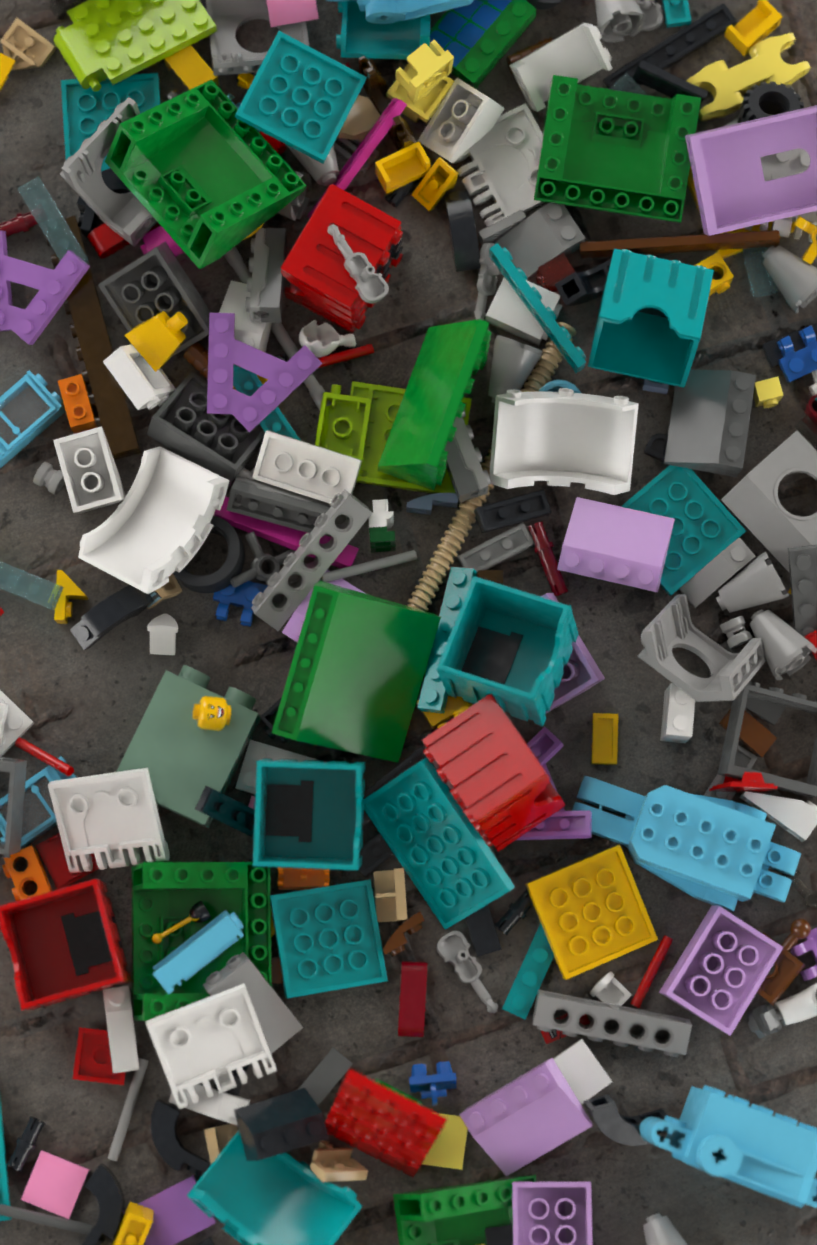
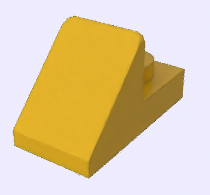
[412,157,458,211]
[54,570,89,624]

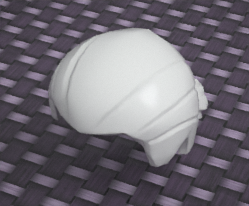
[299,320,356,358]

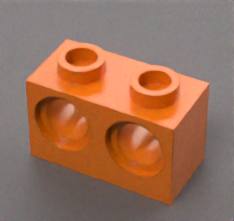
[58,374,97,434]
[2,845,53,901]

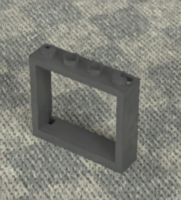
[718,682,817,798]
[0,757,27,858]

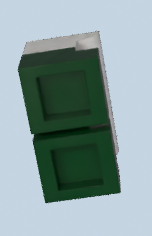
[369,499,396,553]

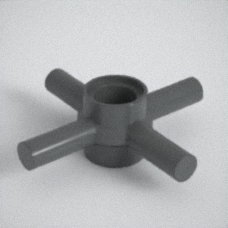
[230,531,295,603]

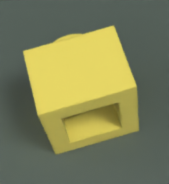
[753,377,783,408]

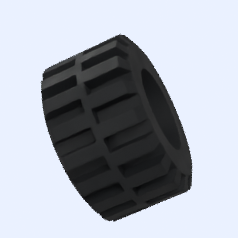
[737,81,804,123]

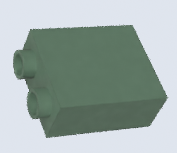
[116,665,261,829]

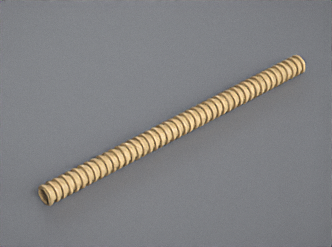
[405,322,577,612]

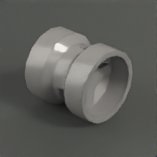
[33,461,65,495]
[720,616,752,649]

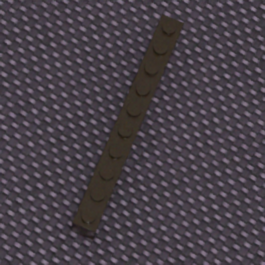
[44,215,141,460]

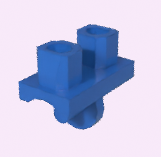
[409,1061,457,1106]

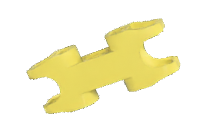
[687,33,810,121]

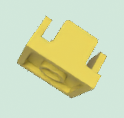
[395,40,454,103]
[387,63,454,123]

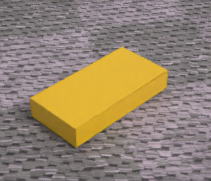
[591,713,618,765]

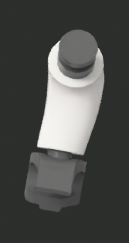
[747,983,817,1039]

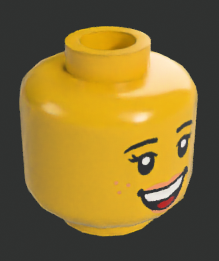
[192,696,231,731]

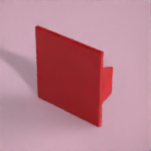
[709,772,778,793]
[35,833,99,889]

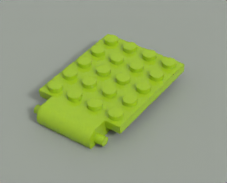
[54,0,217,92]
[315,381,472,494]

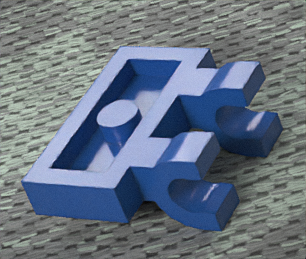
[776,325,817,383]
[213,581,268,627]

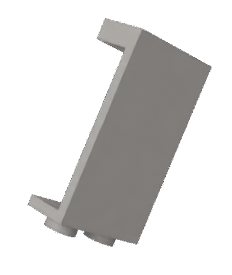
[203,952,303,1054]

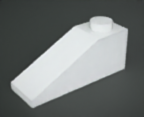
[740,791,817,842]
[103,986,139,1073]
[169,1084,250,1126]

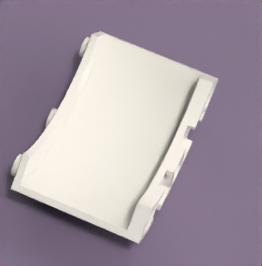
[489,388,638,495]
[78,446,229,594]

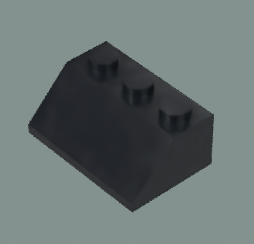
[234,1088,329,1161]

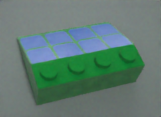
[430,0,536,89]

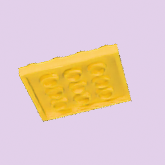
[525,845,658,980]

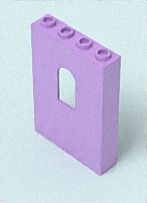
[685,105,817,236]

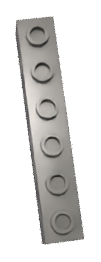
[251,490,372,631]
[532,989,692,1057]

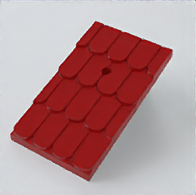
[325,1069,447,1178]

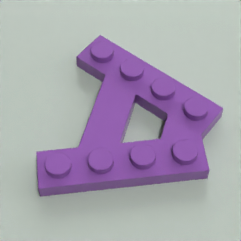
[0,230,90,345]
[207,313,322,432]
[516,727,592,840]

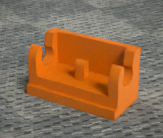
[278,867,330,890]

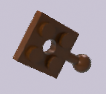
[756,919,811,1006]

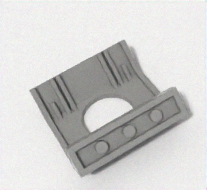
[206,0,309,76]
[60,97,157,246]
[721,430,817,572]
[638,594,766,702]

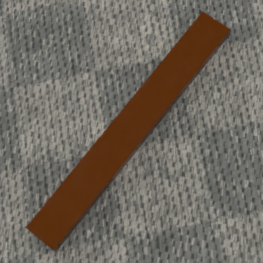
[580,230,780,258]

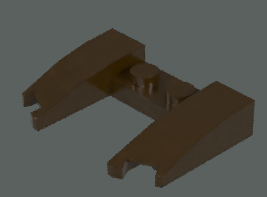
[359,56,417,151]

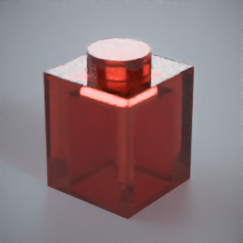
[536,253,575,292]

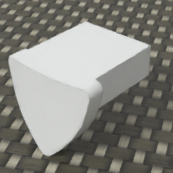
[147,614,178,655]
[589,971,632,1006]

